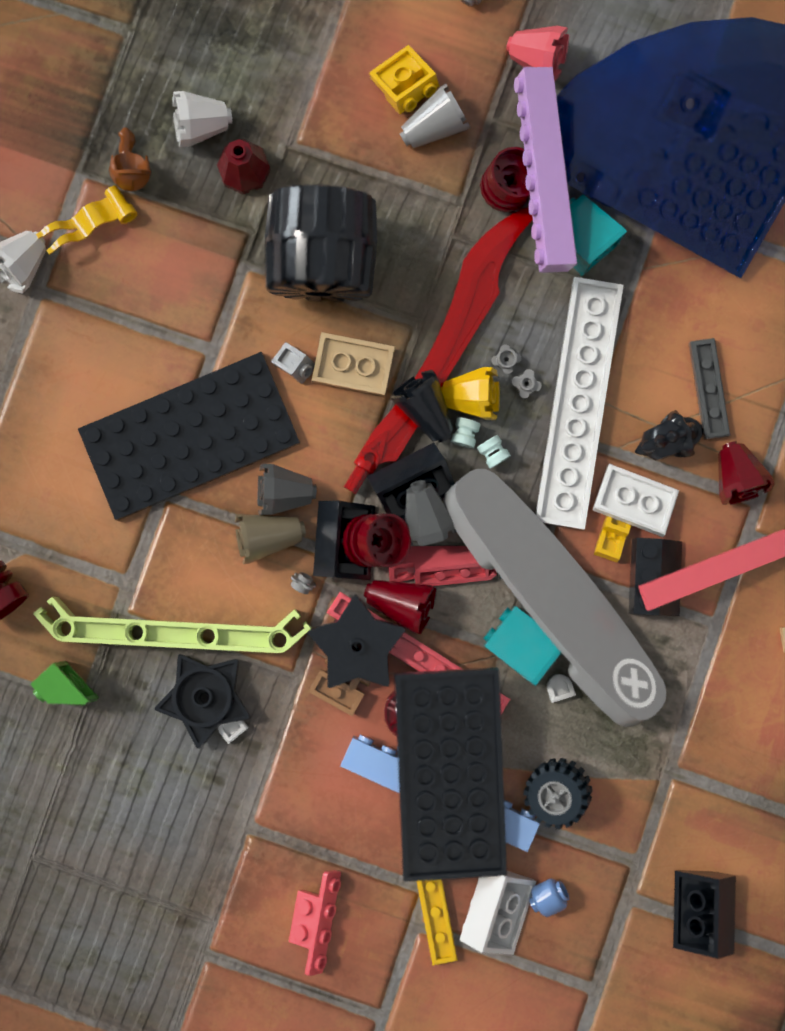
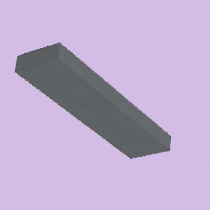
[688,338,730,440]

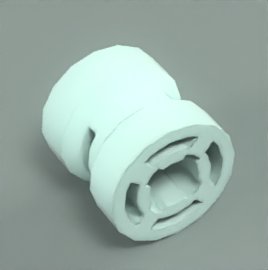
[450,417,481,449]
[477,435,511,469]

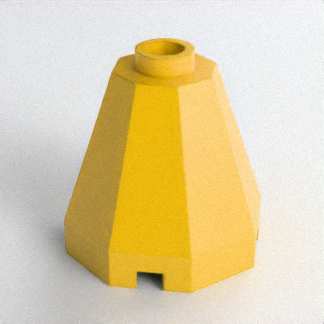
[441,367,500,420]

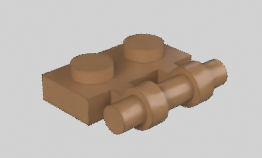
[308,658,371,716]

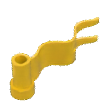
[36,185,138,255]

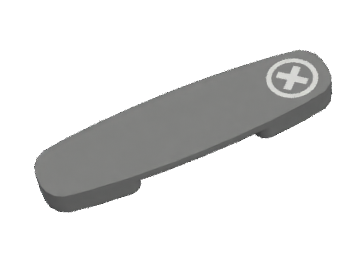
[443,469,666,727]

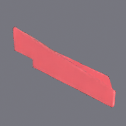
[388,546,497,586]

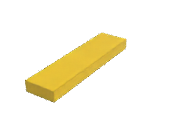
[417,880,458,966]

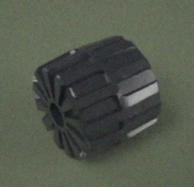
[264,184,377,302]

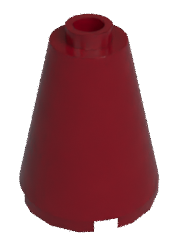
[364,580,437,634]

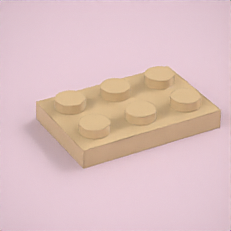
[312,332,395,396]

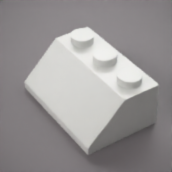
[460,871,537,955]

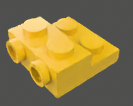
[369,45,440,114]

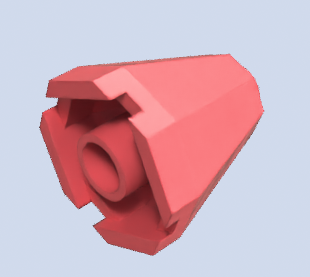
[507,26,569,82]

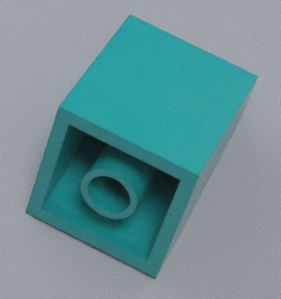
[569,194,627,276]
[483,606,561,686]

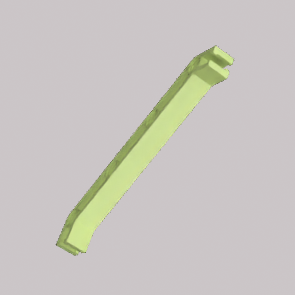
[33,597,312,653]

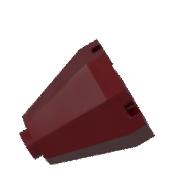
[217,139,271,195]
[718,441,775,505]

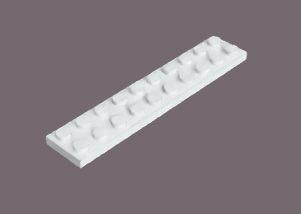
[535,277,623,530]

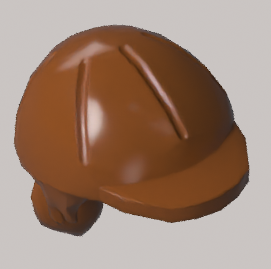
[109,127,152,191]

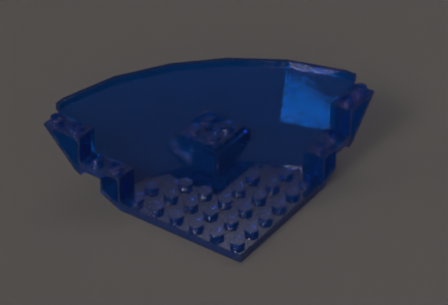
[556,17,785,278]

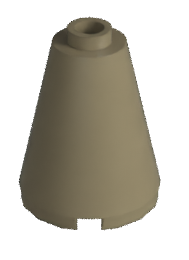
[235,514,306,564]

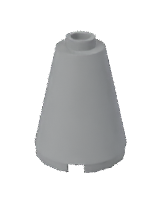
[400,84,471,148]

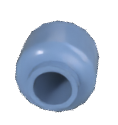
[529,878,569,917]

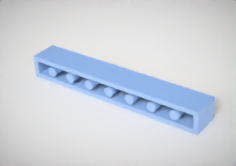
[340,734,540,852]

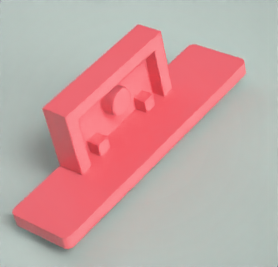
[289,870,341,976]

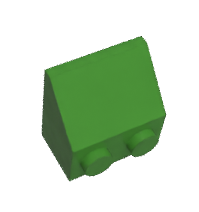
[30,661,99,705]

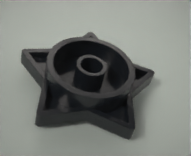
[308,594,405,688]
[155,654,251,748]

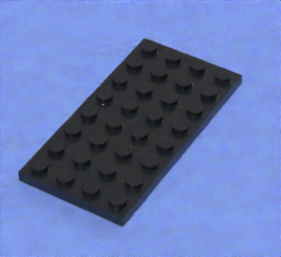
[78,352,301,521]
[394,667,507,882]

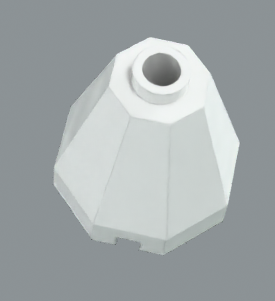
[172,91,232,147]
[0,231,46,294]

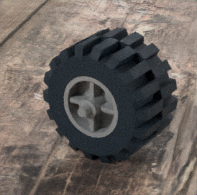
[523,758,593,829]

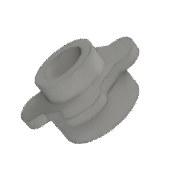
[491,345,521,374]
[512,369,541,399]
[291,572,316,594]

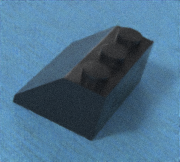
[367,443,455,521]
[313,501,375,580]
[628,538,682,616]
[673,870,736,959]

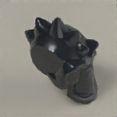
[635,410,703,461]

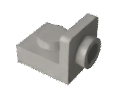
[271,342,315,384]

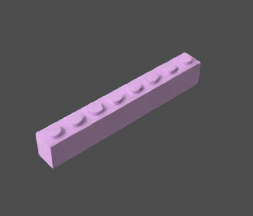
[514,67,577,273]

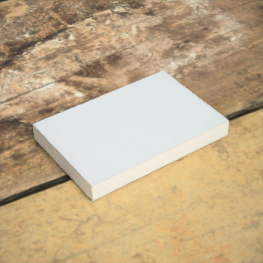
[592,464,679,537]

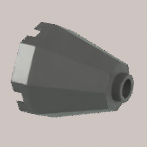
[257,464,317,515]
[405,480,457,546]

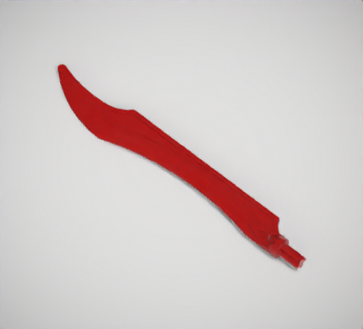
[343,207,533,494]

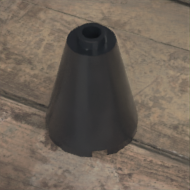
[391,370,453,443]

